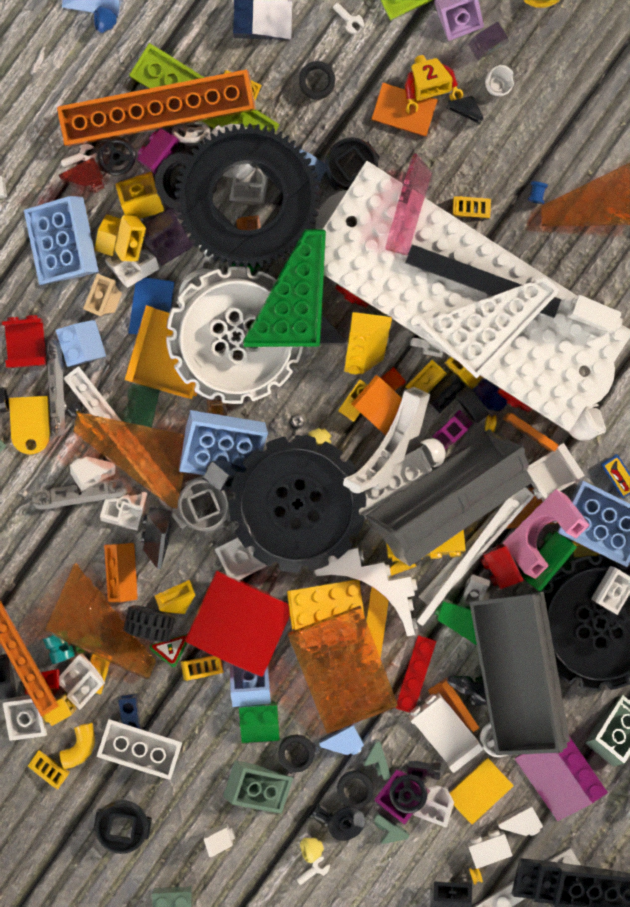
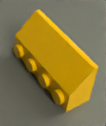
[344,312,392,374]

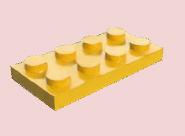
[287,579,364,630]

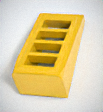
[452,196,491,218]
[181,655,224,681]
[28,750,70,790]

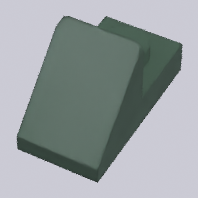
[363,738,391,780]
[373,811,410,844]

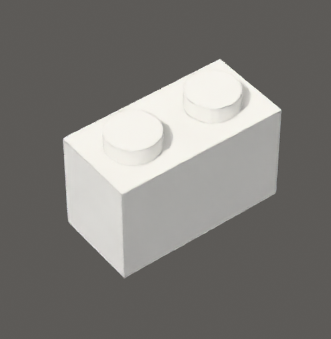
[467,829,513,869]

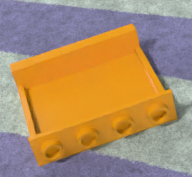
[124,305,215,399]

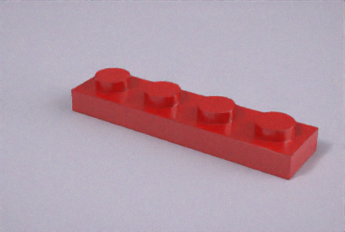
[395,635,436,713]

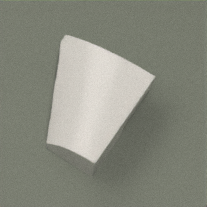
[105,249,159,288]

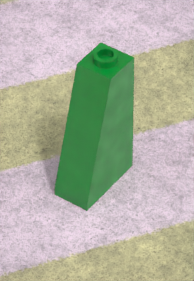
[434,600,477,645]

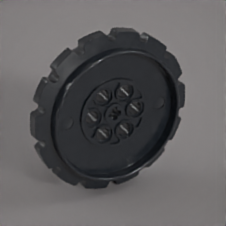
[229,435,366,573]
[538,554,630,691]

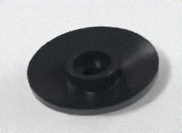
[328,807,365,841]

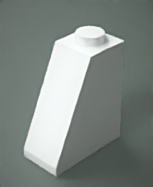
[567,295,623,333]

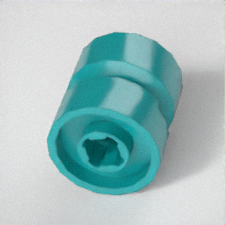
[43,630,75,664]

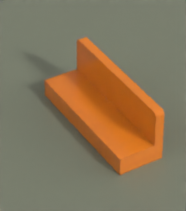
[104,543,138,602]
[428,678,479,732]

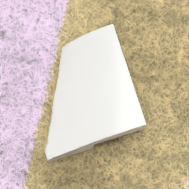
[100,492,148,531]

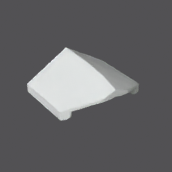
[230,169,268,205]
[413,785,454,827]

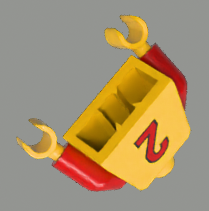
[405,55,463,114]

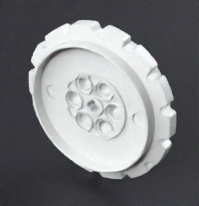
[166,266,303,404]

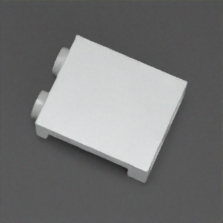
[527,443,585,502]

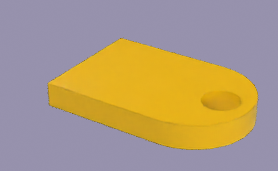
[9,396,50,454]

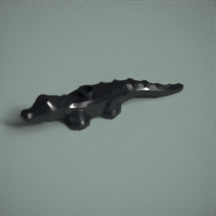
[447,676,488,706]

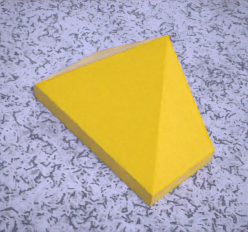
[155,580,195,614]

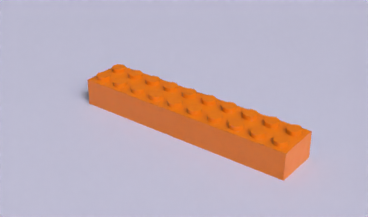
[57,69,256,146]

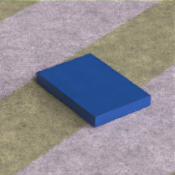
[128,278,175,335]

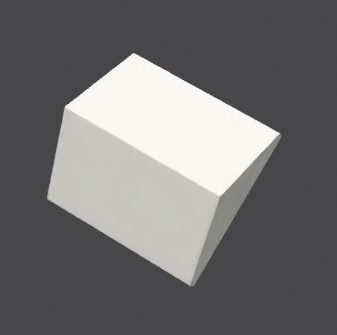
[591,566,630,615]

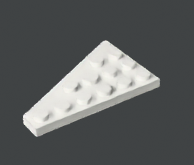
[420,277,560,378]

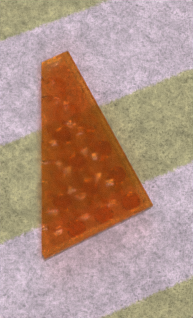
[541,163,630,226]
[73,412,185,509]
[44,563,156,679]

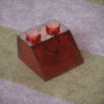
[59,158,108,193]

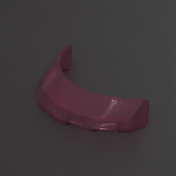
[385,153,433,256]

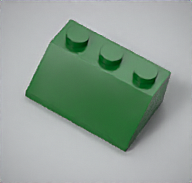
[518,530,577,592]

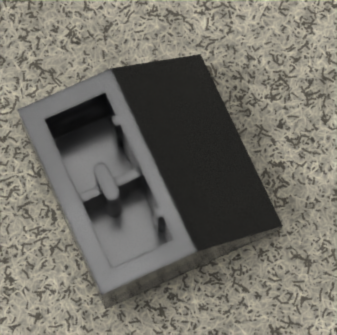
[430,881,472,907]

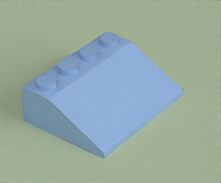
[24,196,99,285]
[179,410,268,475]
[558,481,630,567]

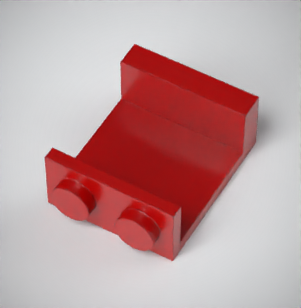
[2,315,47,368]

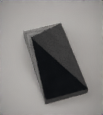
[446,96,484,124]
[429,375,466,414]

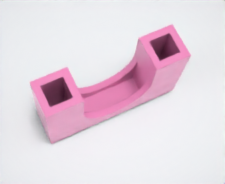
[503,489,589,579]

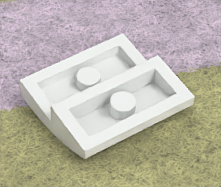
[59,653,105,710]

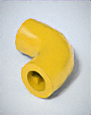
[60,722,95,769]

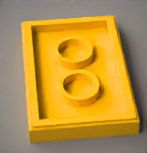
[449,757,514,825]

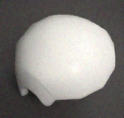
[485,65,514,97]
[420,438,446,467]

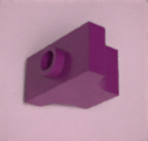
[432,410,473,450]

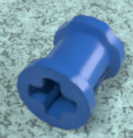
[527,181,548,204]

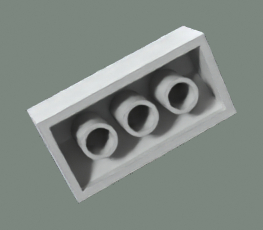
[97,719,183,780]

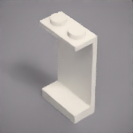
[409,692,484,773]

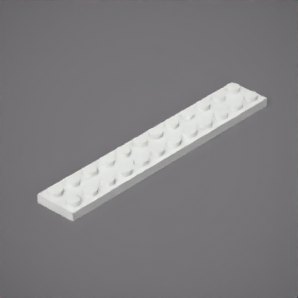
[215,448,432,580]

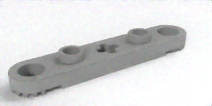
[47,340,66,436]
[32,478,128,509]

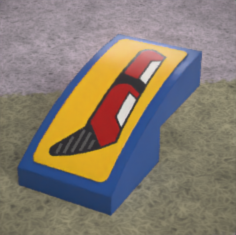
[601,454,630,499]

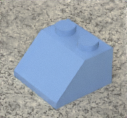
[56,320,106,368]
[229,663,271,707]

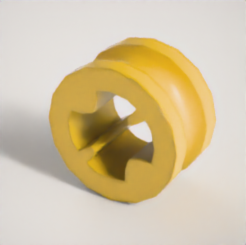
[484,415,497,432]
[469,867,483,885]

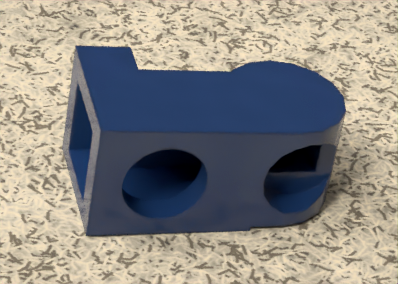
[118,693,140,729]

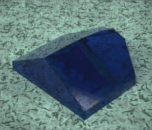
[473,378,508,411]

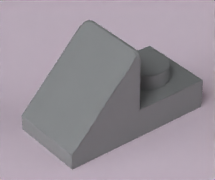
[460,575,490,607]

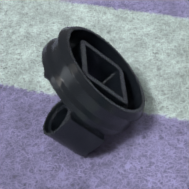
[323,137,380,191]
[93,800,152,854]

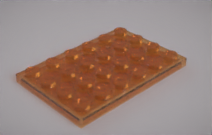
[288,606,398,734]

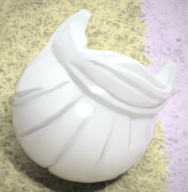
[569,404,606,441]

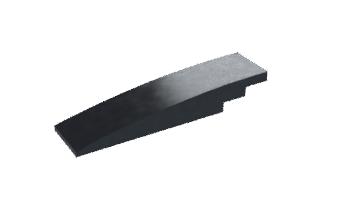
[511,858,630,907]

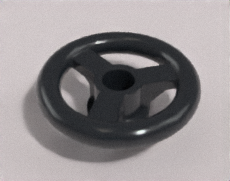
[97,137,136,176]
[389,774,428,813]

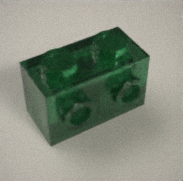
[123,384,160,428]

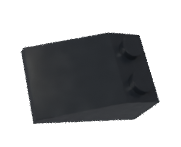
[141,507,173,569]

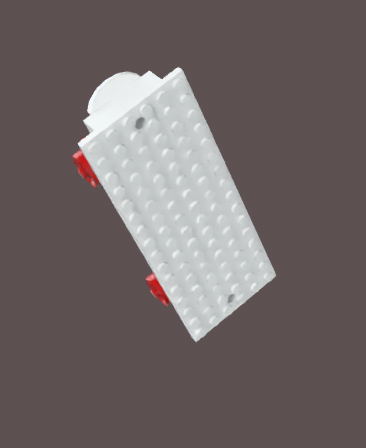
[315,161,630,432]

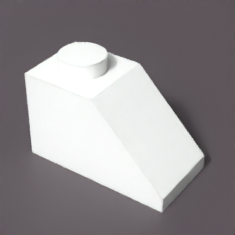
[70,457,115,491]
[496,803,543,836]
[204,824,235,857]

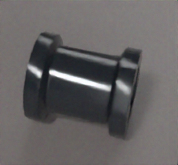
[308,803,333,828]

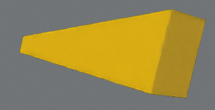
[388,561,416,577]

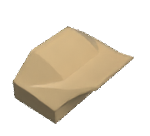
[83,274,122,317]

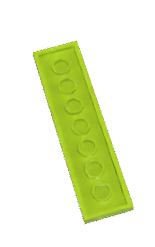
[129,43,280,133]

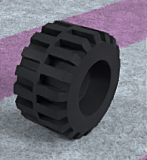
[123,605,175,642]

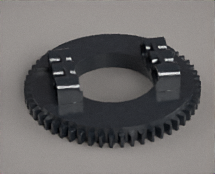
[175,123,321,269]

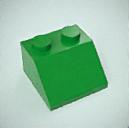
[239,702,280,743]

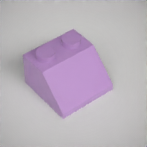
[434,0,484,41]

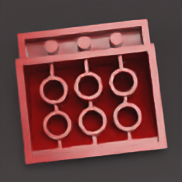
[185,570,290,677]

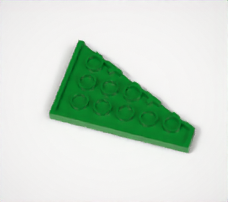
[243,229,326,347]

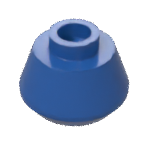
[94,6,117,33]

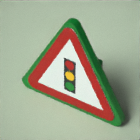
[149,634,187,667]

